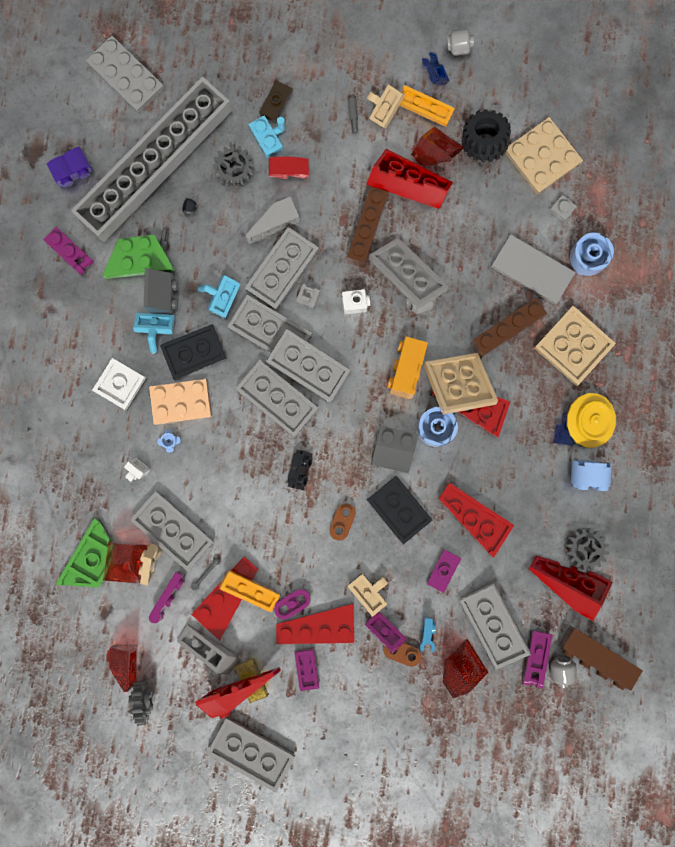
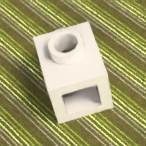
[342,289,370,315]

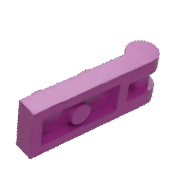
[43,227,94,275]
[149,571,185,623]
[522,630,553,689]

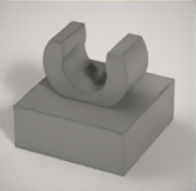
[296,284,321,309]

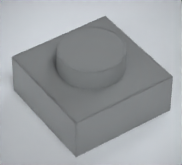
[549,195,577,223]

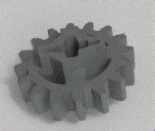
[213,145,254,187]
[565,528,609,570]
[128,680,153,726]

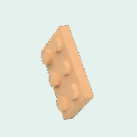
[149,379,212,425]

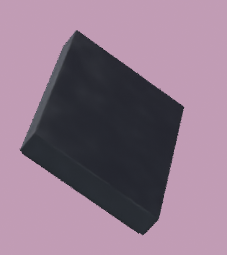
[160,324,227,381]
[367,476,433,545]

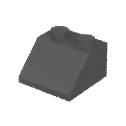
[144,268,178,315]
[371,426,418,473]

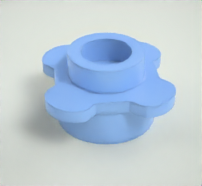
[158,430,181,453]

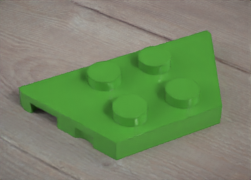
[103,235,175,279]
[56,518,120,588]

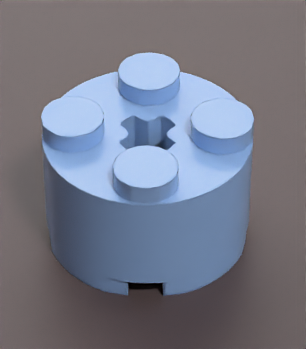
[570,233,614,276]
[417,407,458,447]
[571,460,612,491]

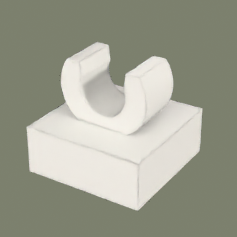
[124,457,151,482]

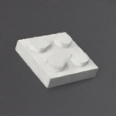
[92,358,146,410]

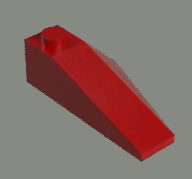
[529,555,613,621]
[195,667,281,719]

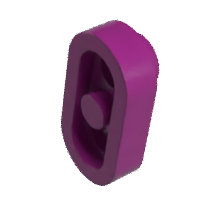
[274,589,311,619]

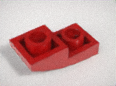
[268,156,309,179]

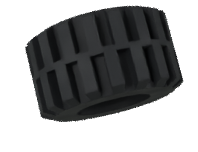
[462,109,511,163]

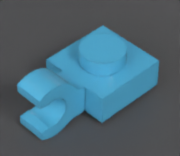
[420,616,436,653]

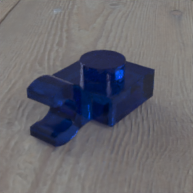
[422,52,450,85]
[553,412,574,446]

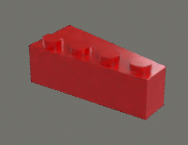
[366,149,453,209]

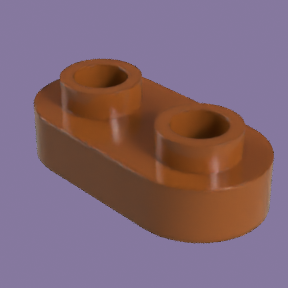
[329,503,356,541]
[383,642,421,667]

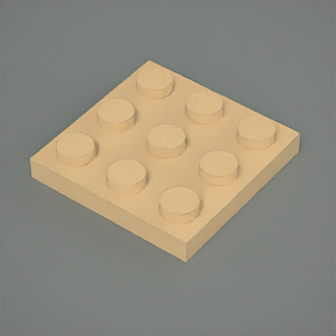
[505,117,583,195]
[534,306,616,386]
[424,353,498,415]

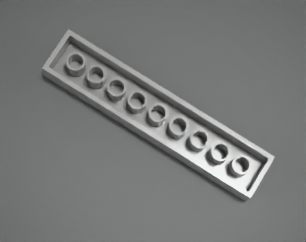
[71,76,232,243]

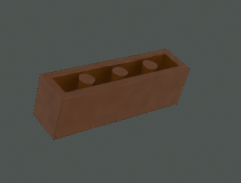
[347,186,389,268]
[470,298,547,359]
[558,626,643,691]

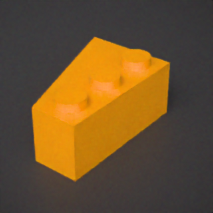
[387,336,428,400]

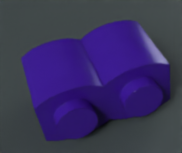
[47,147,93,188]

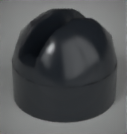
[182,198,197,214]

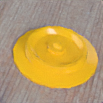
[567,393,616,448]

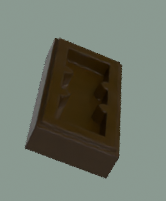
[259,80,293,122]

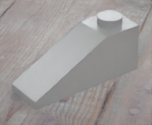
[245,196,300,244]
[177,625,239,675]

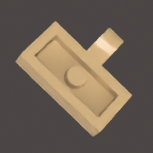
[367,84,405,129]
[139,543,162,586]
[348,573,388,617]

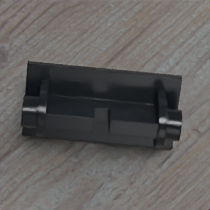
[287,450,313,491]

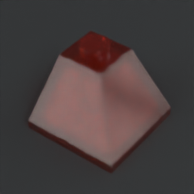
[411,127,463,166]
[103,541,148,583]
[442,639,489,699]
[106,645,137,692]

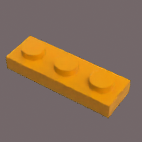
[399,85,455,127]
[219,570,280,612]

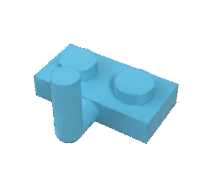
[248,115,286,158]
[198,275,240,318]
[133,313,175,353]

